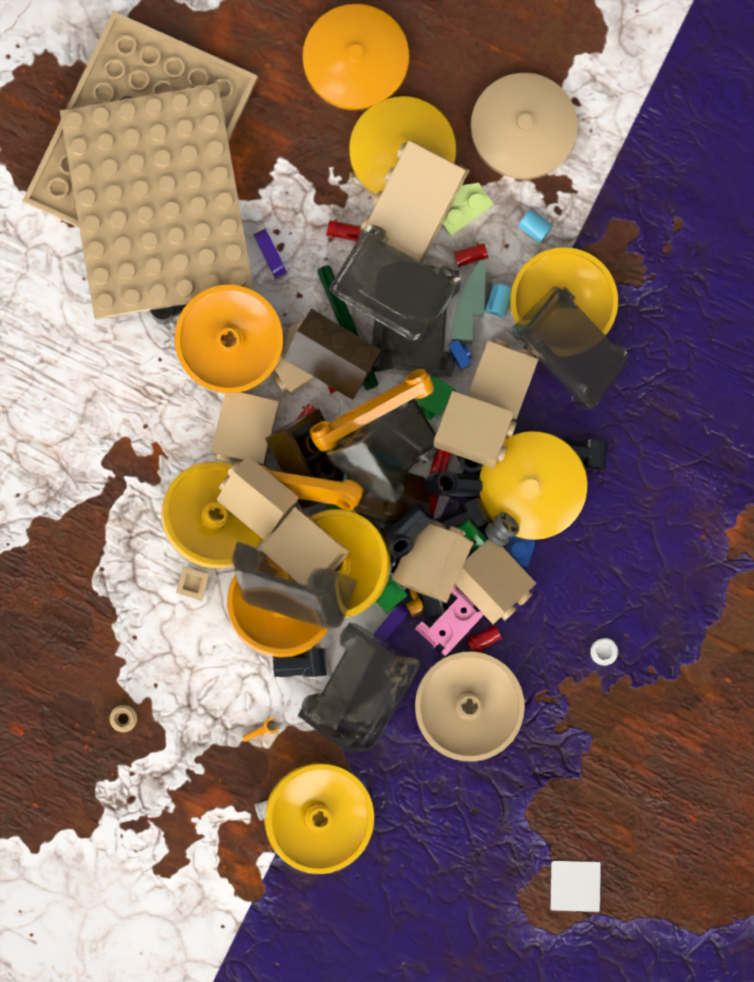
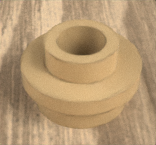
[110,705,137,732]

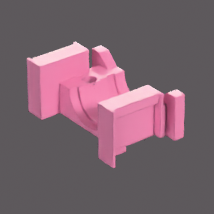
[414,585,484,656]

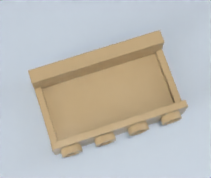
[360,140,470,267]

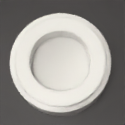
[590,638,618,666]

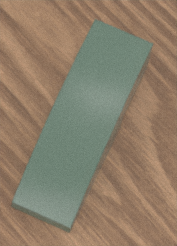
[451,260,486,343]

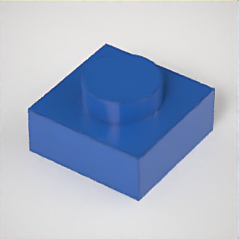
[448,340,473,371]
[505,536,535,568]

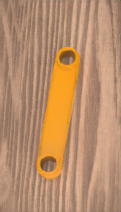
[310,369,434,451]
[260,465,363,511]

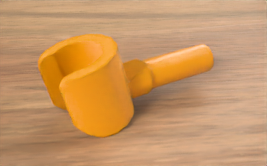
[406,589,424,617]
[242,717,280,742]

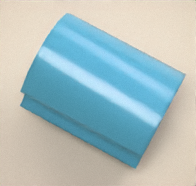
[518,209,553,243]
[484,283,512,318]

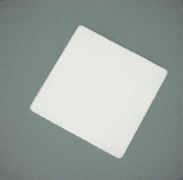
[551,861,601,912]

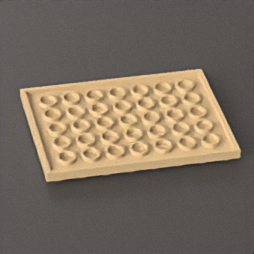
[23,11,258,228]
[60,83,254,320]

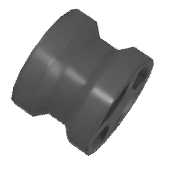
[485,512,519,547]

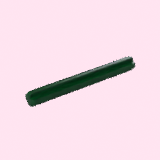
[317,265,378,390]

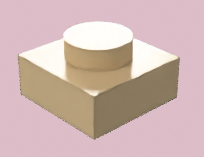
[176,567,210,601]

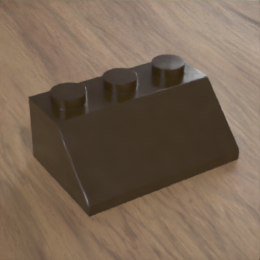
[284,308,381,400]
[265,409,347,510]
[339,457,430,523]

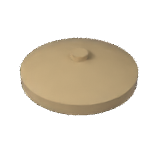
[471,73,577,180]
[415,652,524,761]

